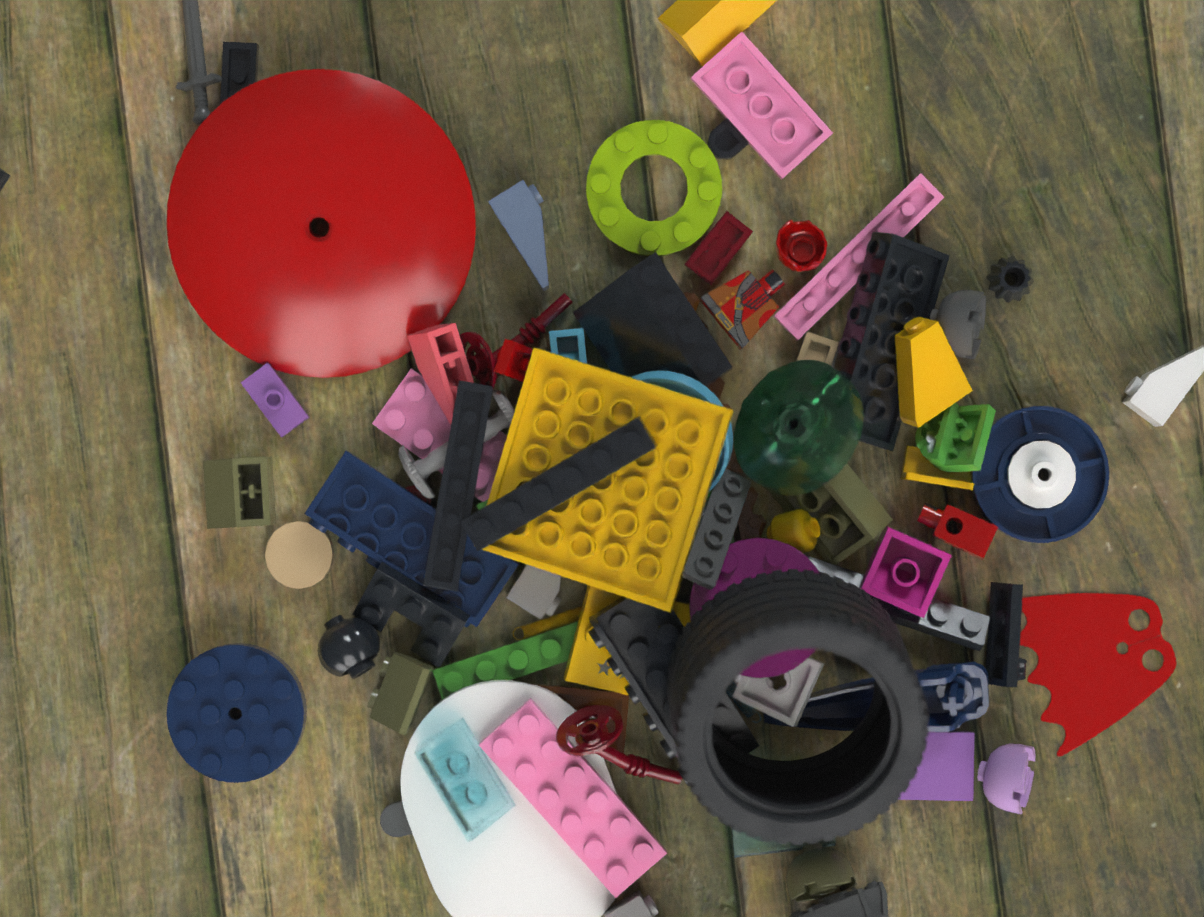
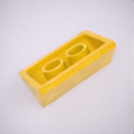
[658,0,777,67]

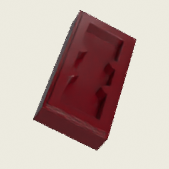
[684,211,753,286]

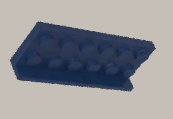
[304,450,519,628]

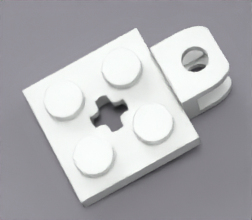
[733,657,824,727]

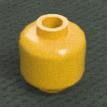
[767,509,820,553]

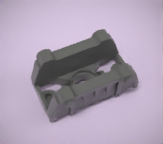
[789,881,889,917]

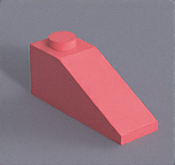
[407,323,474,425]

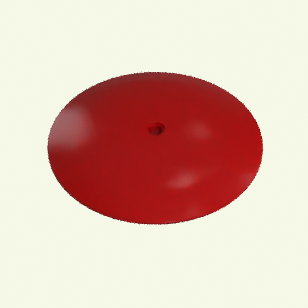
[166,69,476,378]

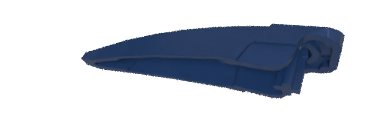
[763,662,990,732]

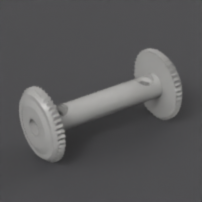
[398,389,515,499]

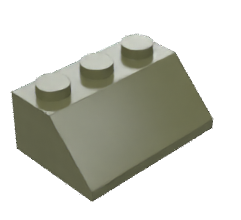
[767,444,893,565]

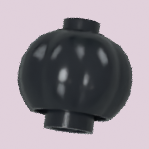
[317,615,380,679]

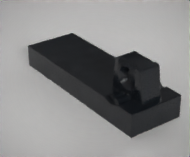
[986,582,1027,687]

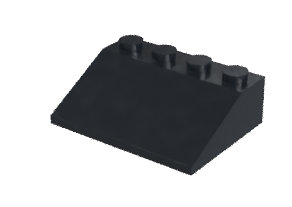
[572,252,733,387]

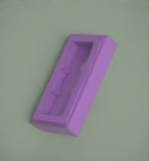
[241,363,310,438]

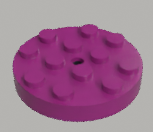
[689,538,819,678]

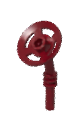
[460,293,573,390]
[556,705,683,785]

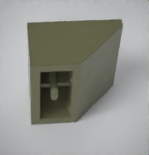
[203,456,276,529]

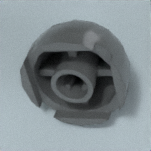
[930,290,986,359]

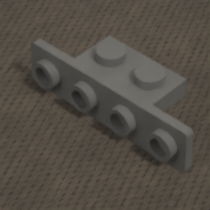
[681,469,751,590]

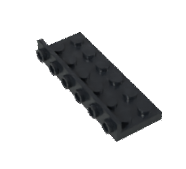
[823,232,950,451]
[588,596,759,786]

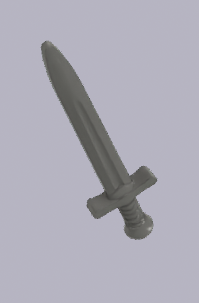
[176,0,222,126]

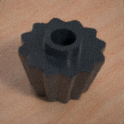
[987,256,1034,303]

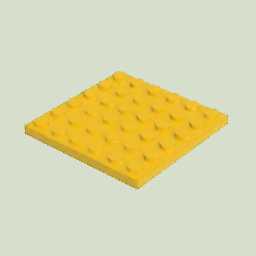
[474,348,734,612]

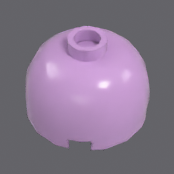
[977,744,1036,814]

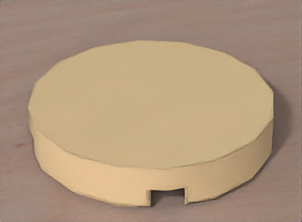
[265,521,334,589]

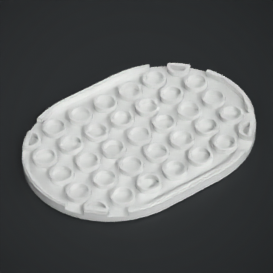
[400,680,618,917]

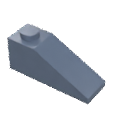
[488,180,549,291]

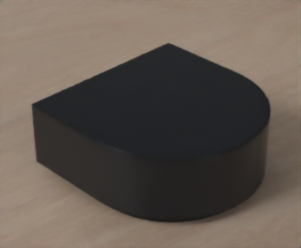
[708,118,749,160]

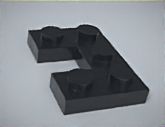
[352,562,470,668]

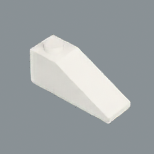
[1122,345,1204,427]

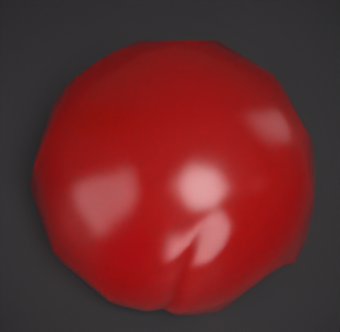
[775,220,828,272]

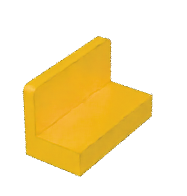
[900,445,974,490]

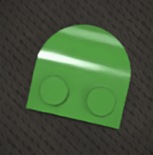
[915,403,996,472]

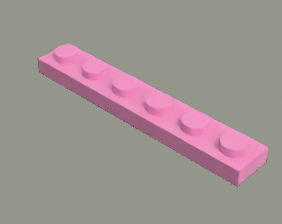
[773,173,944,341]

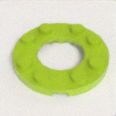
[586,120,722,257]

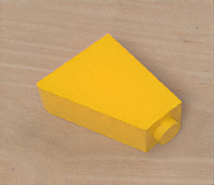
[895,317,973,428]

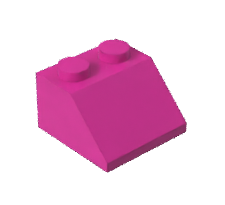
[860,526,952,618]

